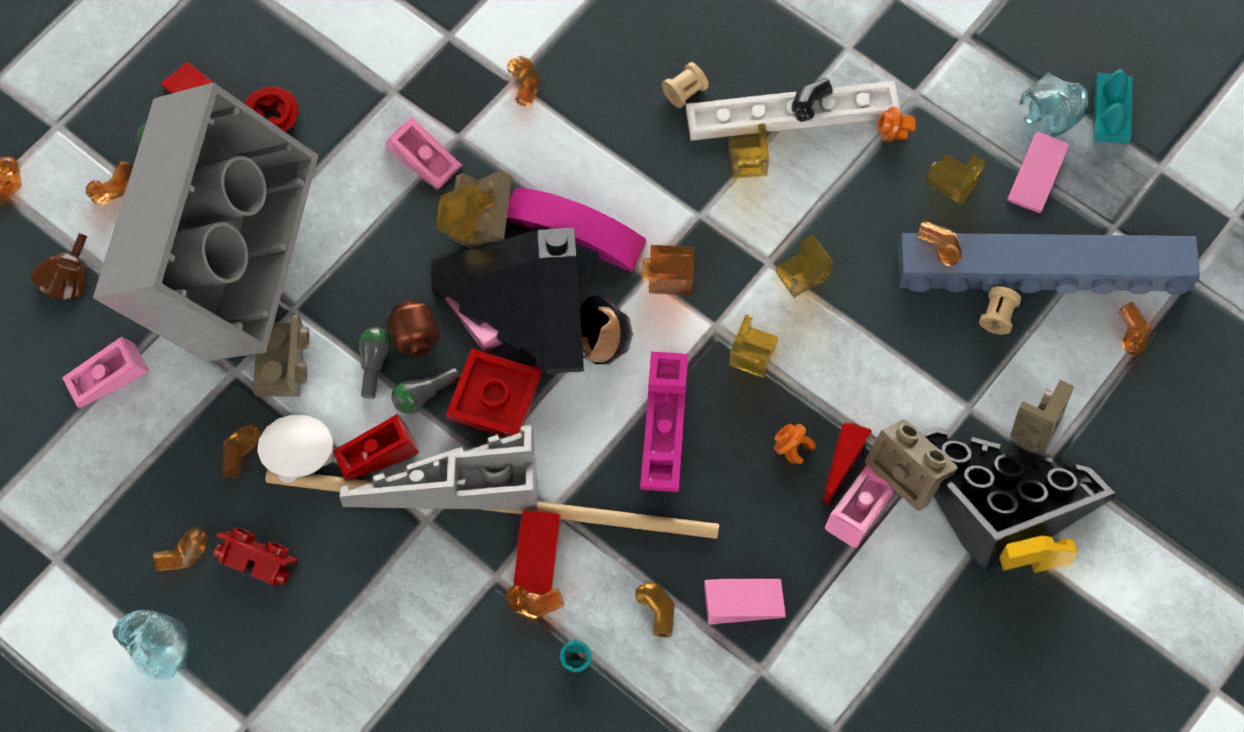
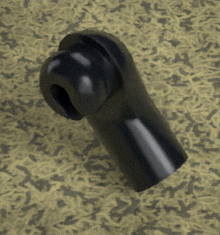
[791,78,833,122]

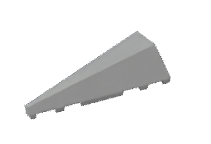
[339,425,538,510]

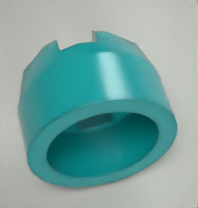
[560,640,592,672]

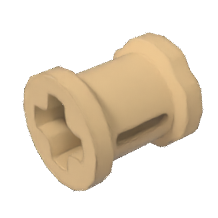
[662,62,708,108]
[979,286,1021,335]

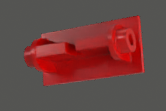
[214,527,299,586]

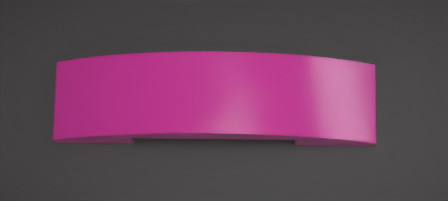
[506,188,646,272]
[640,351,688,492]

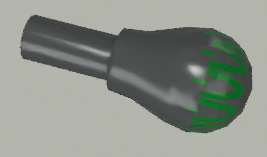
[358,327,391,399]
[391,368,460,414]

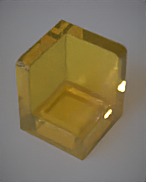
[728,123,769,179]
[926,155,986,204]
[436,184,495,242]
[775,234,833,298]
[729,314,778,378]

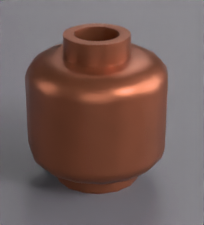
[386,300,440,358]

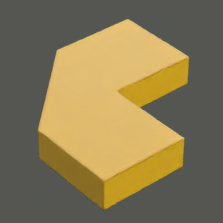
[999,536,1078,573]

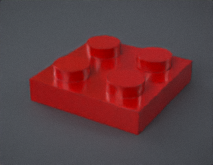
[446,348,542,438]

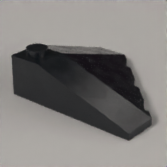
[431,227,584,374]
[920,427,1115,572]

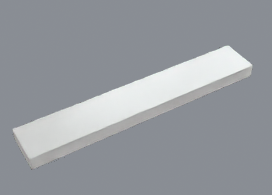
[686,81,900,141]

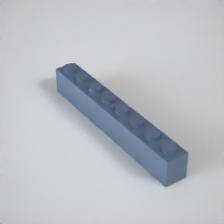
[898,233,1200,295]

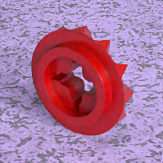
[244,87,299,132]

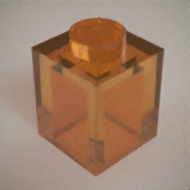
[642,245,695,295]

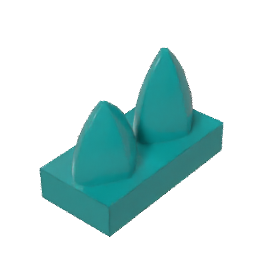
[1093,69,1133,144]

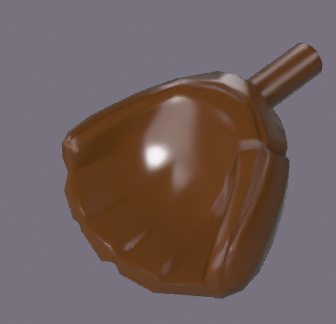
[30,233,88,300]

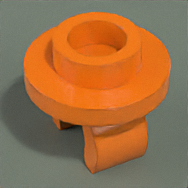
[877,106,916,142]
[774,424,816,464]

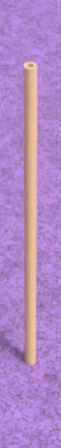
[266,469,719,539]

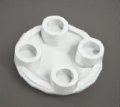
[257,415,333,483]

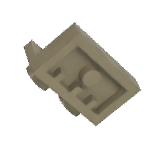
[448,170,512,249]
[253,315,310,397]
[1010,380,1074,452]
[865,420,958,511]

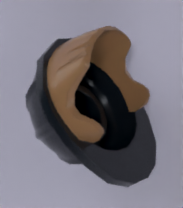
[580,295,634,365]

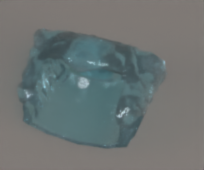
[1019,71,1088,137]
[112,609,191,680]

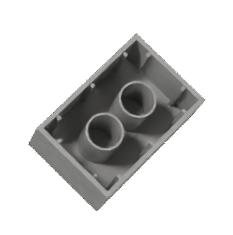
[93,82,318,361]

